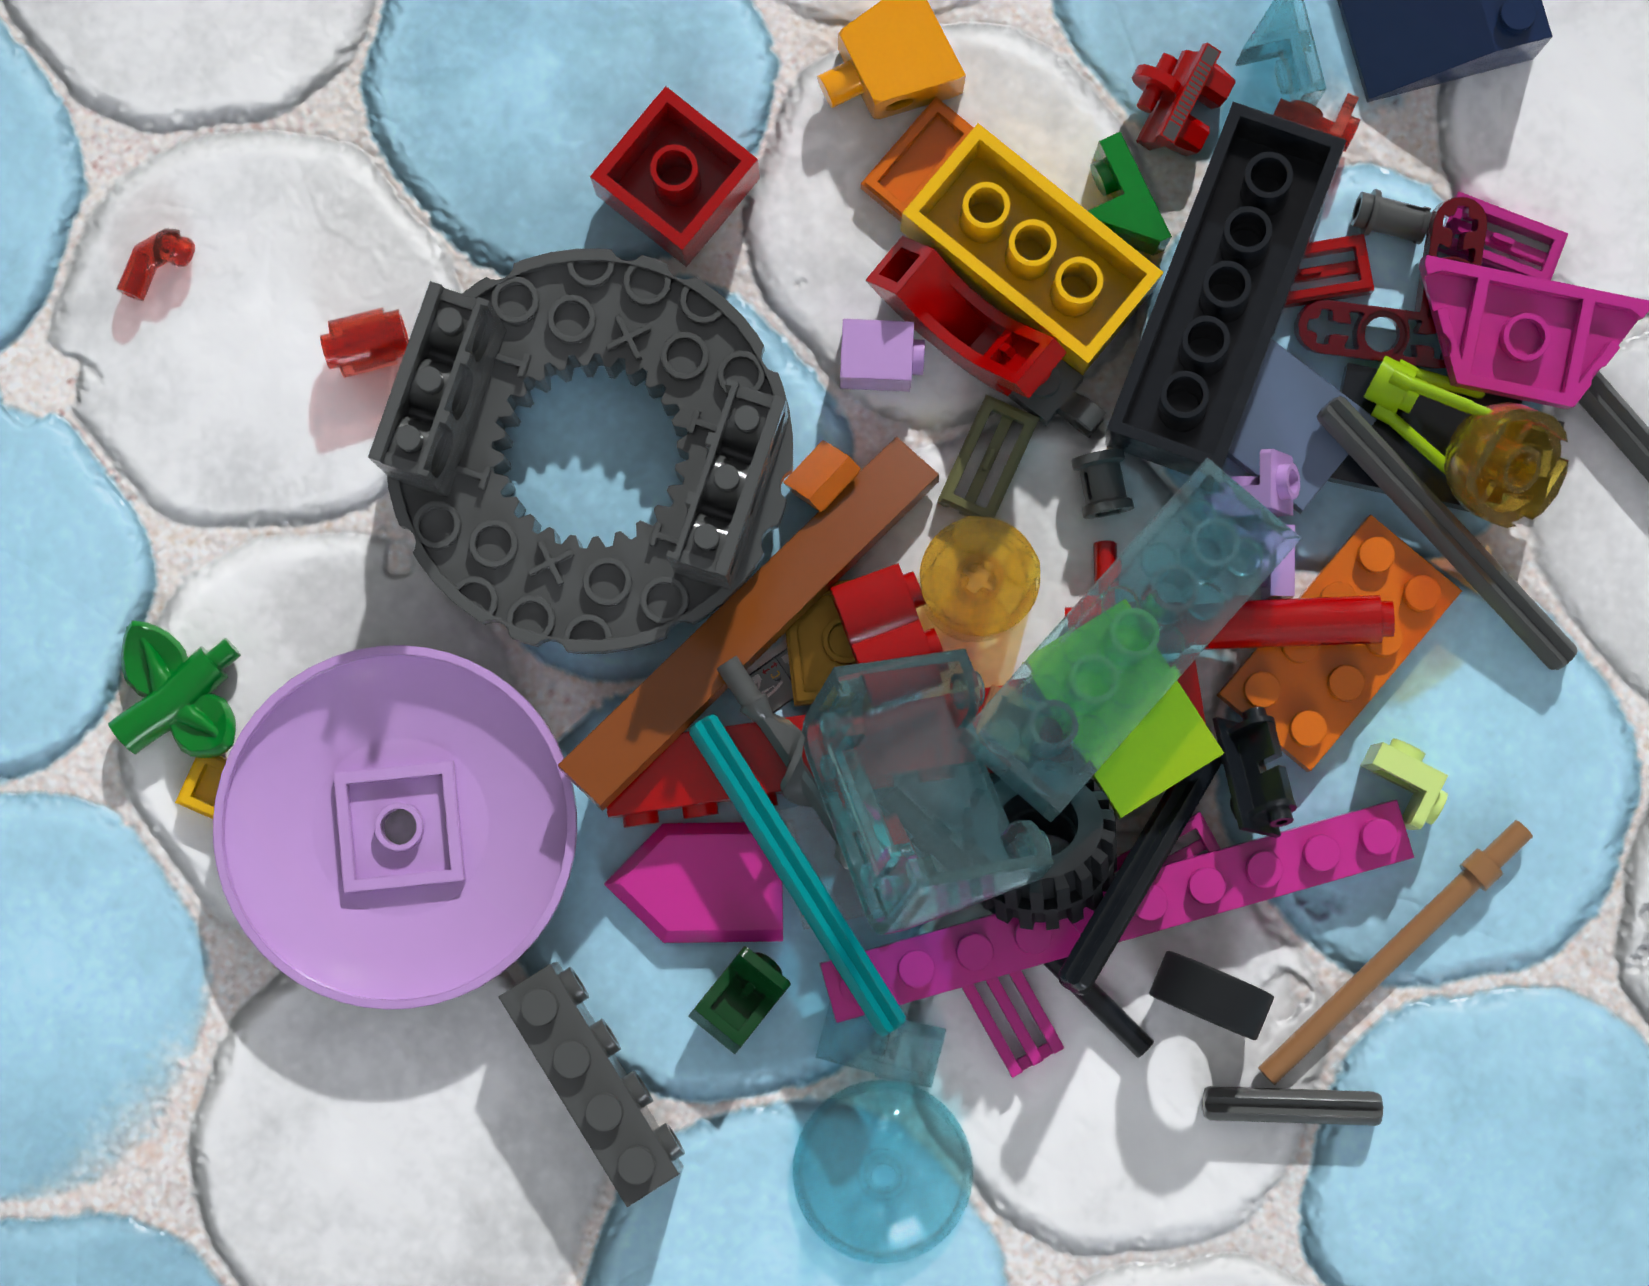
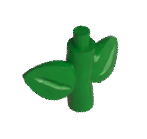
[108,620,241,758]

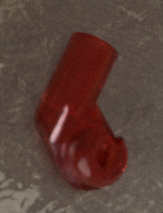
[116,228,195,301]

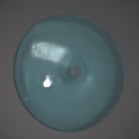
[792,1079,973,1264]

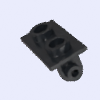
[1212,707,1297,838]

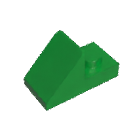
[1088,132,1172,256]

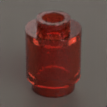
[320,307,409,378]

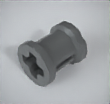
[1071,449,1134,519]

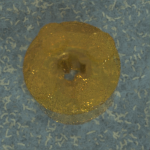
[918,516,1040,642]

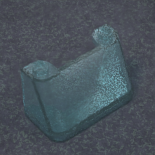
[802,649,1054,935]

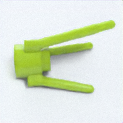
[1364,356,1494,489]

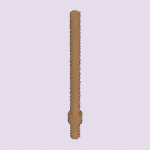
[1258,820,1533,1086]

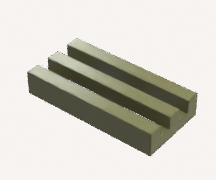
[937,394,1040,527]

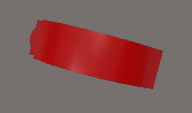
[865,235,1067,399]

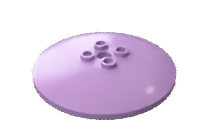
[213,645,578,1010]

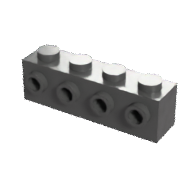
[498,962,685,1207]

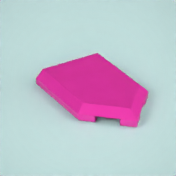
[604,822,783,943]

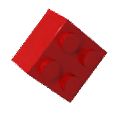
[590,86,760,267]

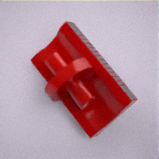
[1132,42,1236,156]

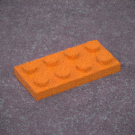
[1216,515,1462,772]

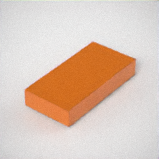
[861,97,974,222]

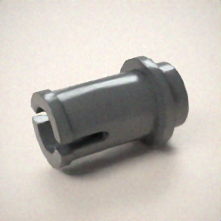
[1351,189,1431,245]

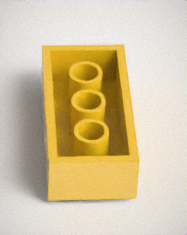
[900,123,1164,375]

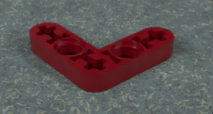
[1294,197,1487,368]

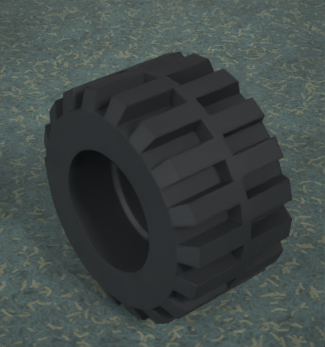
[962,762,1117,930]

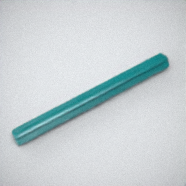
[689,714,906,1036]

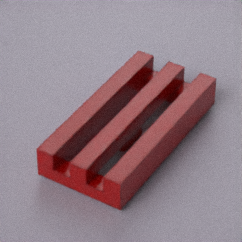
[1284,234,1374,308]

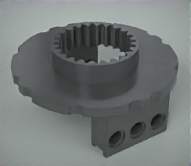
[368,249,793,654]

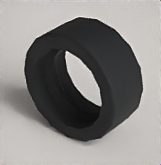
[1149,951,1274,1040]

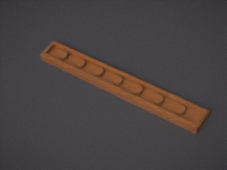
[558,436,939,811]

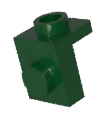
[688,946,791,1054]

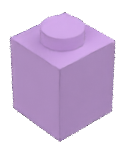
[840,319,925,392]

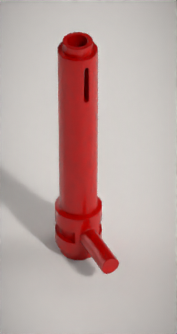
[1065,540,1395,651]

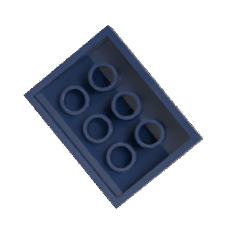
[1337,0,1553,103]

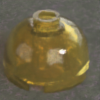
[1444,402,1569,528]

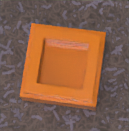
[783,440,861,512]

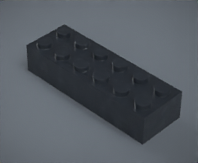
[1105,102,1347,485]

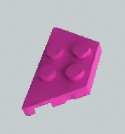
[1419,255,1649,409]

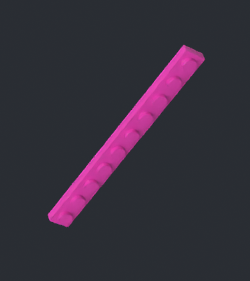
[819,800,1414,1023]

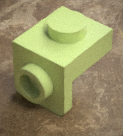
[1360,738,1448,830]

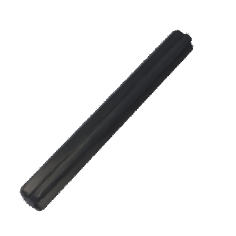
[1059,757,1222,996]

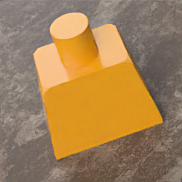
[817,0,966,119]

